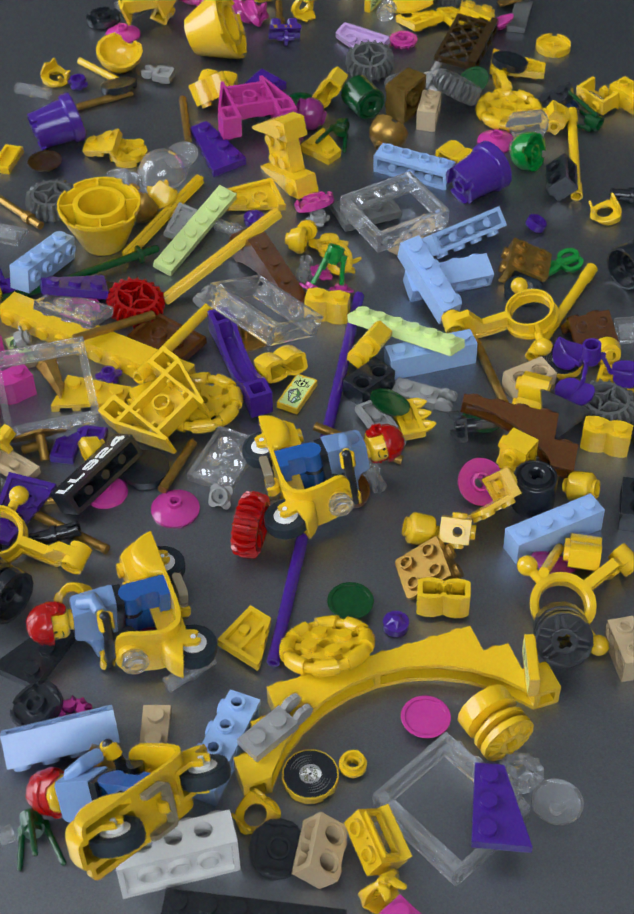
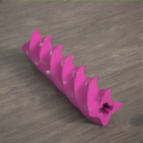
[178,0,269,27]

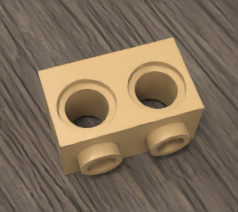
[416,89,442,132]
[502,356,557,400]
[604,616,634,682]
[292,812,348,889]

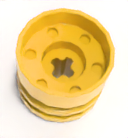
[458,685,534,761]

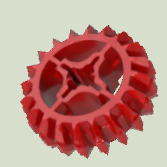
[106,276,165,329]
[230,491,271,559]

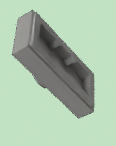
[164,202,198,239]

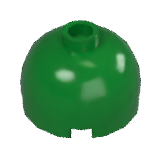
[509,132,546,171]

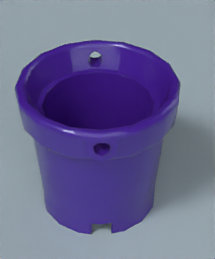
[27,92,87,150]
[446,140,512,204]

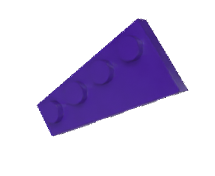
[191,121,247,177]

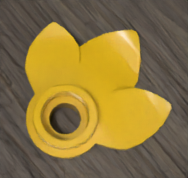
[308,233,349,257]

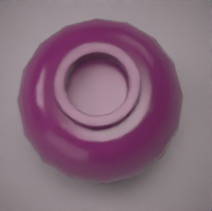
[296,98,327,131]

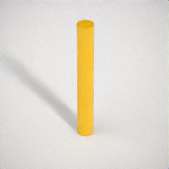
[77,57,119,80]
[539,543,564,577]

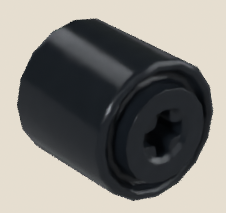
[511,460,558,518]

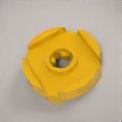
[109,138,148,168]

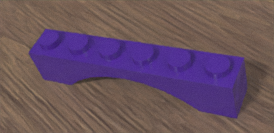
[207,306,273,418]

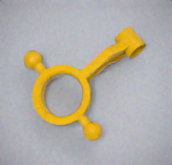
[441,277,559,356]
[0,486,92,575]
[517,543,634,656]

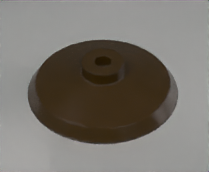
[27,150,62,172]

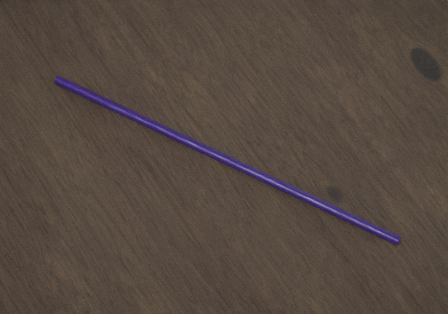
[267,291,364,667]

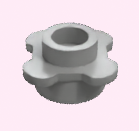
[306,209,330,227]
[13,325,32,351]
[208,483,234,509]

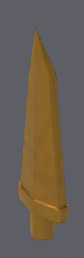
[36,351,64,399]

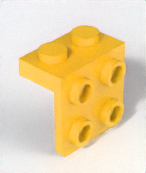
[467,467,522,523]

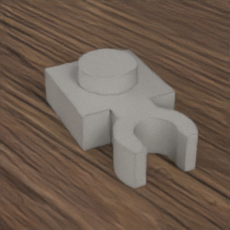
[141,65,176,84]

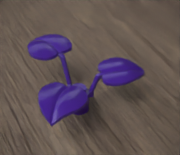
[552,336,634,406]

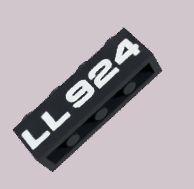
[50,434,143,515]

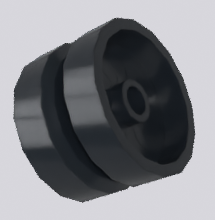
[0,557,34,624]

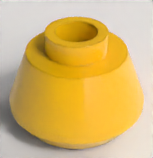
[285,226,308,255]
[598,337,621,365]
[78,436,105,461]

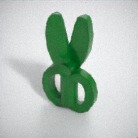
[548,248,583,277]

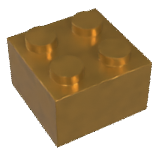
[385,67,427,124]

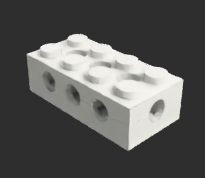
[116,809,241,899]

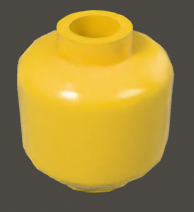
[562,471,601,501]
[402,512,440,546]

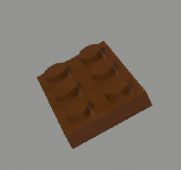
[127,313,207,361]

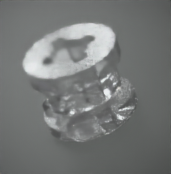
[376,0,397,22]

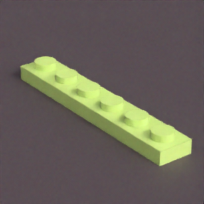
[153,185,237,276]
[347,306,465,356]

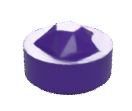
[244,210,264,227]
[525,214,547,233]
[383,611,409,637]

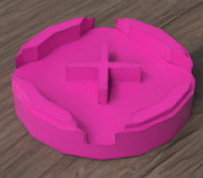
[294,191,335,213]

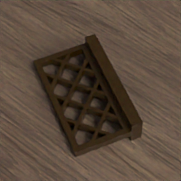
[434,13,499,69]

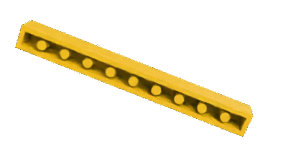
[0,292,196,382]

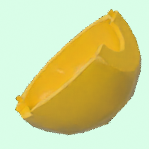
[96,32,143,74]

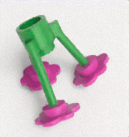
[299,243,354,293]

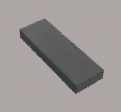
[507,0,533,33]

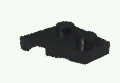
[538,82,574,121]

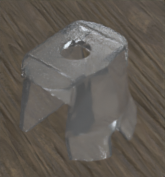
[505,109,549,149]

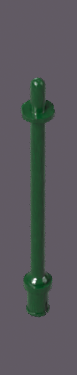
[1,245,160,302]

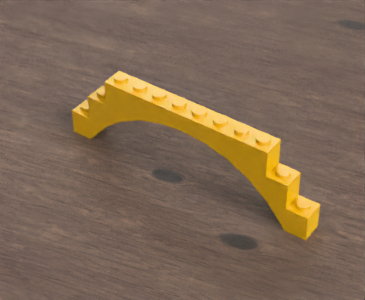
[233,626,561,797]

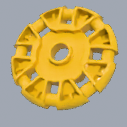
[475,88,542,132]
[177,372,243,434]
[279,615,375,677]

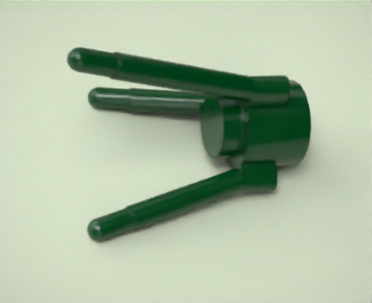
[566,91,604,132]
[315,117,350,153]
[17,808,66,871]

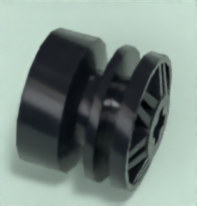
[607,239,634,290]
[533,601,593,668]

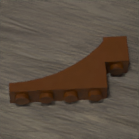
[228,227,306,312]
[460,393,579,479]

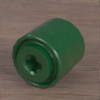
[341,75,385,119]

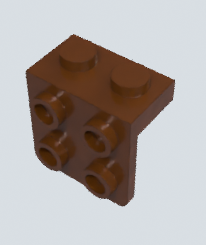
[560,309,619,345]

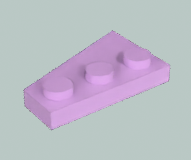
[335,22,390,48]

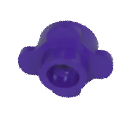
[68,74,88,90]
[95,366,122,384]

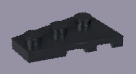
[0,630,76,687]

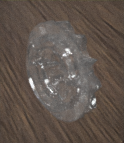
[499,750,544,793]

